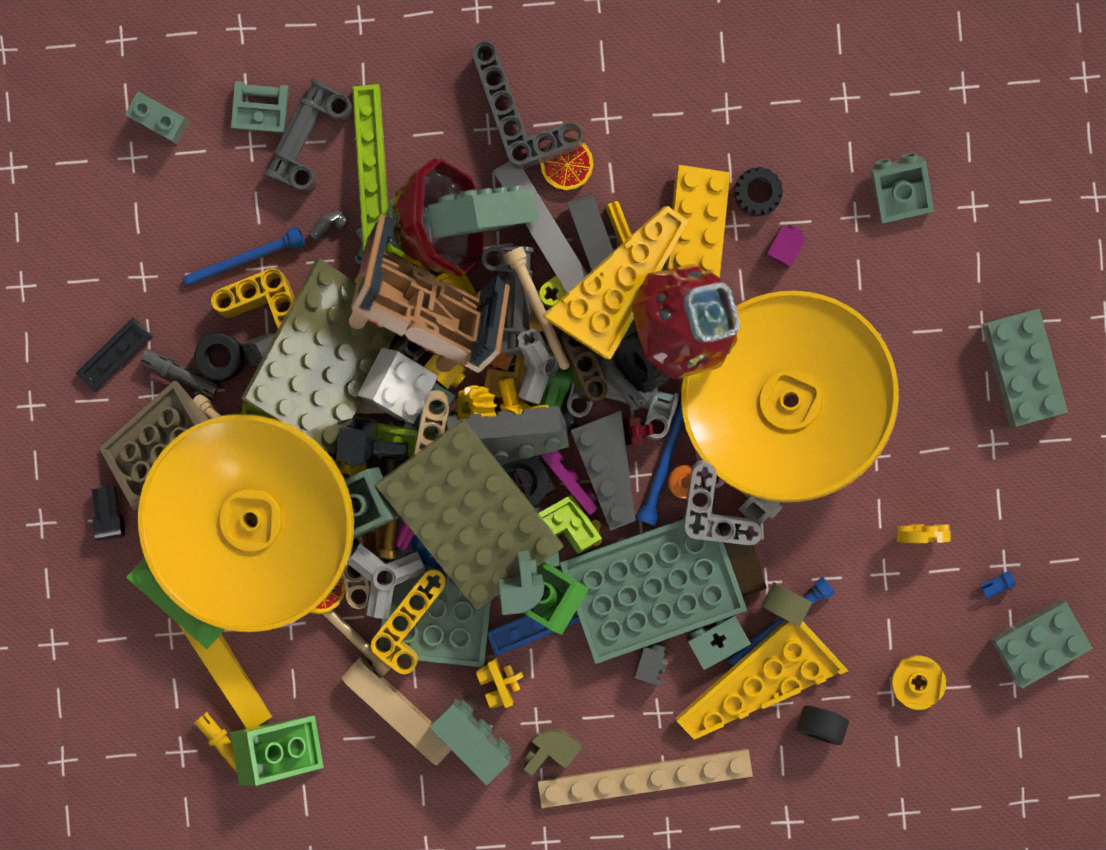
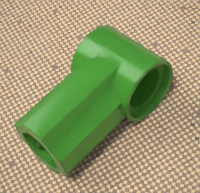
[537,368,572,408]

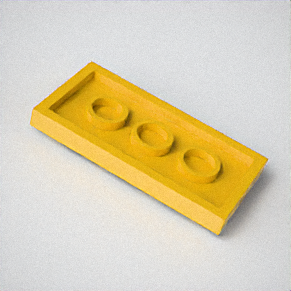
[666,165,730,278]

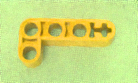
[371,568,447,674]

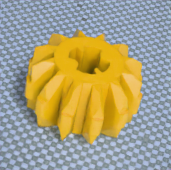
[454,385,497,420]

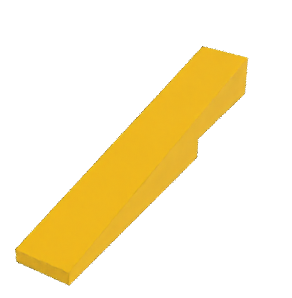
[178,624,272,728]

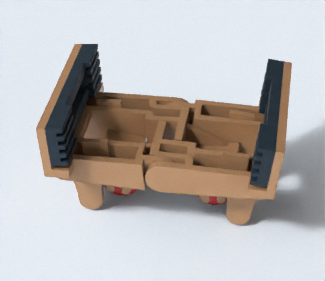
[349,214,511,373]

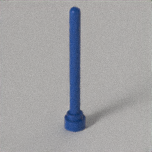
[183,226,306,285]
[635,402,684,526]
[728,576,836,666]

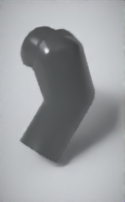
[309,211,348,240]

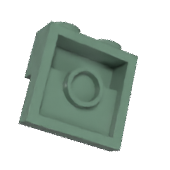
[869,153,934,224]

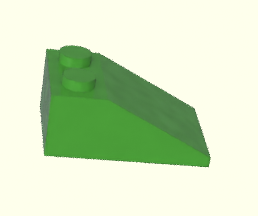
[497,561,589,635]
[230,715,324,786]

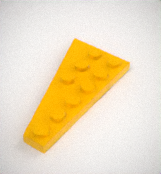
[542,206,688,359]
[675,620,848,740]

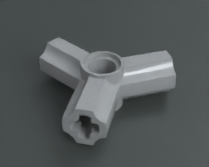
[517,328,575,404]
[347,543,426,619]

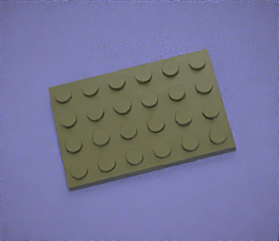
[241,259,396,455]
[376,419,563,610]

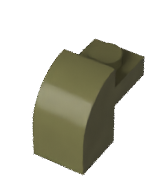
[761,582,812,627]
[523,728,582,776]

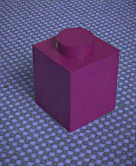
[765,224,806,268]

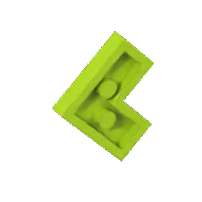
[539,495,602,554]

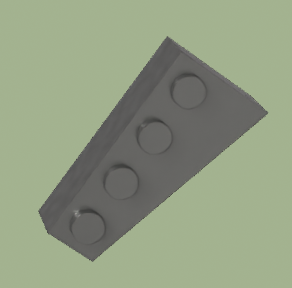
[447,406,569,465]
[571,411,636,530]

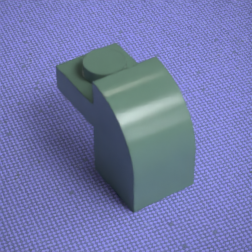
[499,550,544,615]

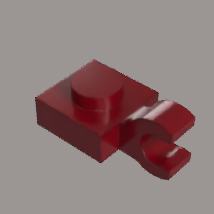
[622,417,653,446]

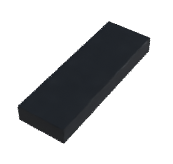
[76,317,153,392]

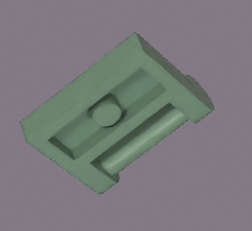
[231,81,290,133]

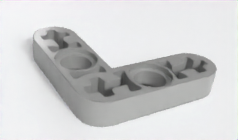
[684,460,762,545]

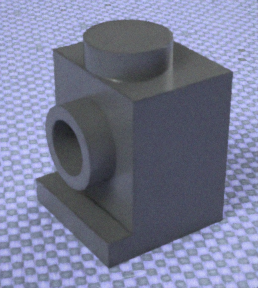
[634,643,668,686]

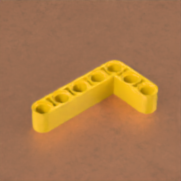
[211,268,295,329]

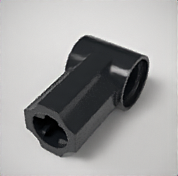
[91,486,125,541]

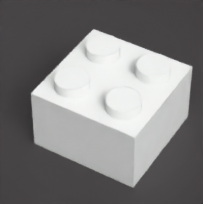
[357,348,438,424]

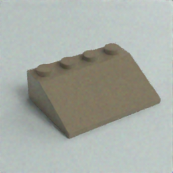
[99,381,209,510]

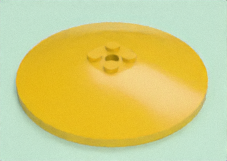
[681,291,899,502]
[138,414,354,632]

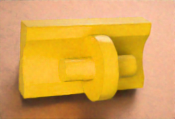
[476,658,524,708]

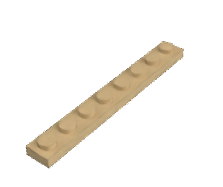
[538,749,753,808]

